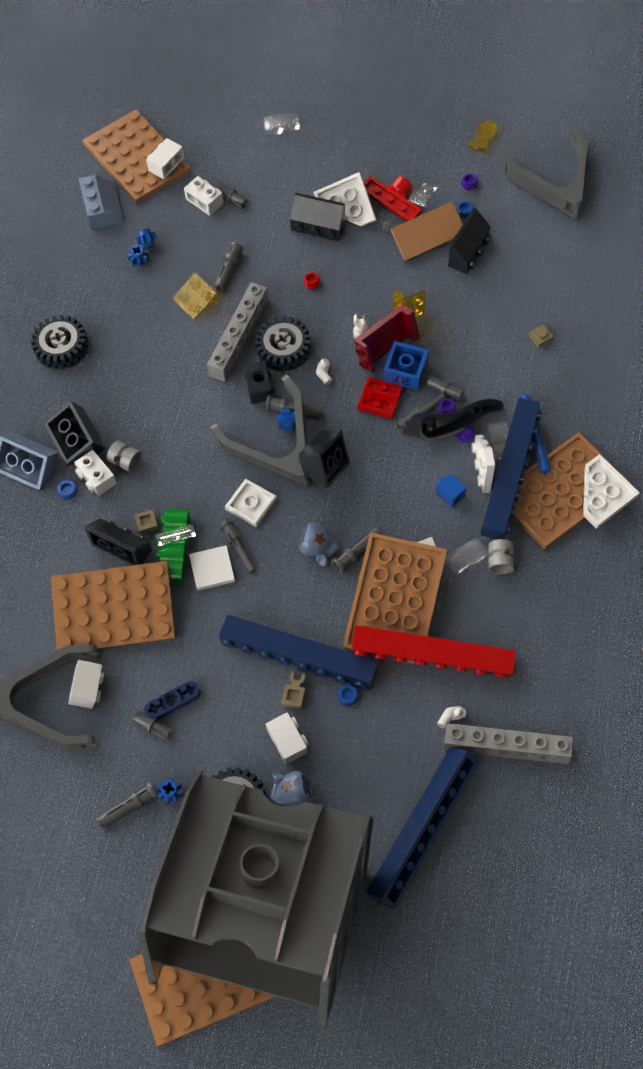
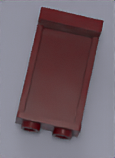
[354,304,420,373]

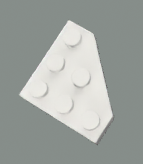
[314,172,377,227]
[472,435,495,493]
[583,454,640,529]

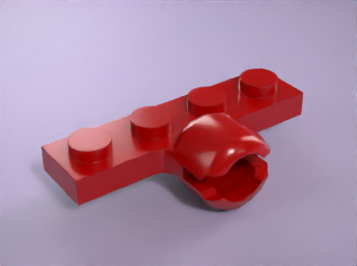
[364,176,422,222]

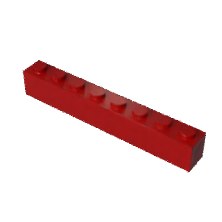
[350,625,516,679]

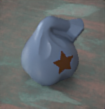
[299,522,339,567]
[269,771,314,807]

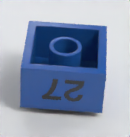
[383,341,429,391]

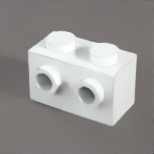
[146,138,184,179]
[184,176,224,216]
[74,450,117,496]
[68,660,104,709]
[266,712,309,765]

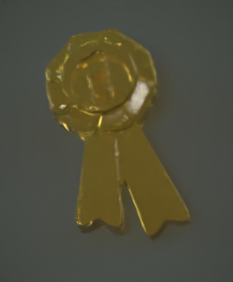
[467,120,497,152]

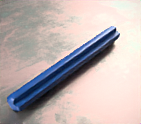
[520,394,551,474]

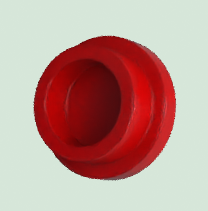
[303,272,321,289]

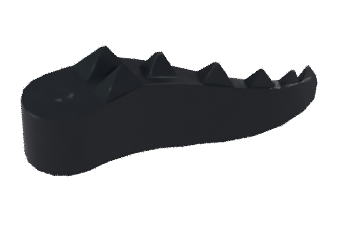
[408,399,504,441]

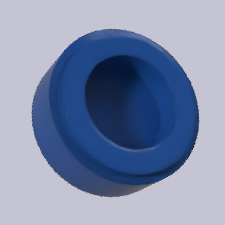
[456,201,473,218]
[57,480,77,499]
[338,685,358,706]

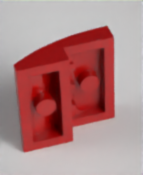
[357,377,403,420]

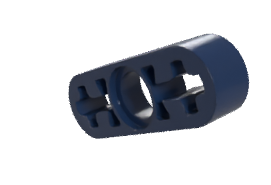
[145,681,200,720]

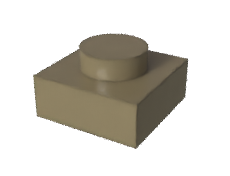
[528,324,554,348]
[135,510,158,534]

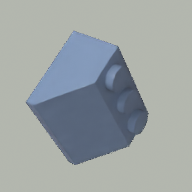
[79,175,124,230]
[0,432,59,490]

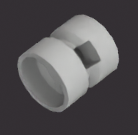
[107,440,142,473]
[488,539,514,575]

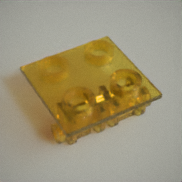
[172,272,217,320]
[392,290,426,316]

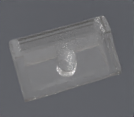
[155,524,196,546]

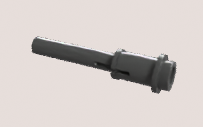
[396,393,446,432]
[220,518,256,573]

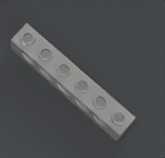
[207,282,268,382]
[444,723,572,764]

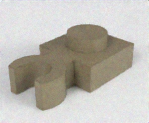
[281,672,305,709]

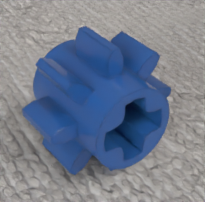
[136,228,157,248]
[127,245,149,267]
[277,408,296,432]
[157,777,183,805]

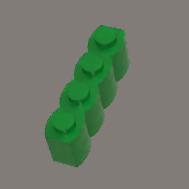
[157,509,190,584]

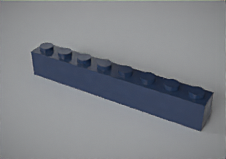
[481,398,542,540]
[219,614,378,690]
[366,747,479,910]

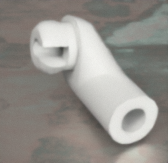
[316,359,333,385]
[437,706,466,729]

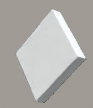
[225,479,277,527]
[189,545,235,591]

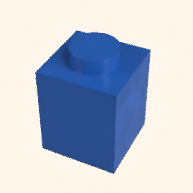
[436,473,467,508]

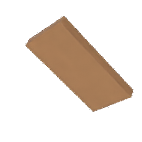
[390,201,463,261]

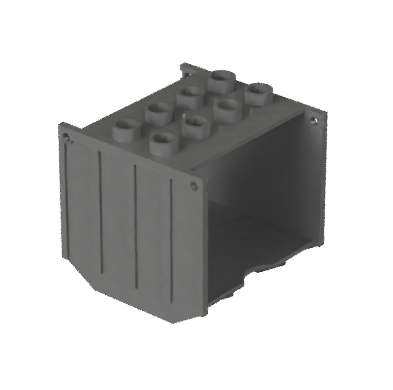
[137,767,375,1034]

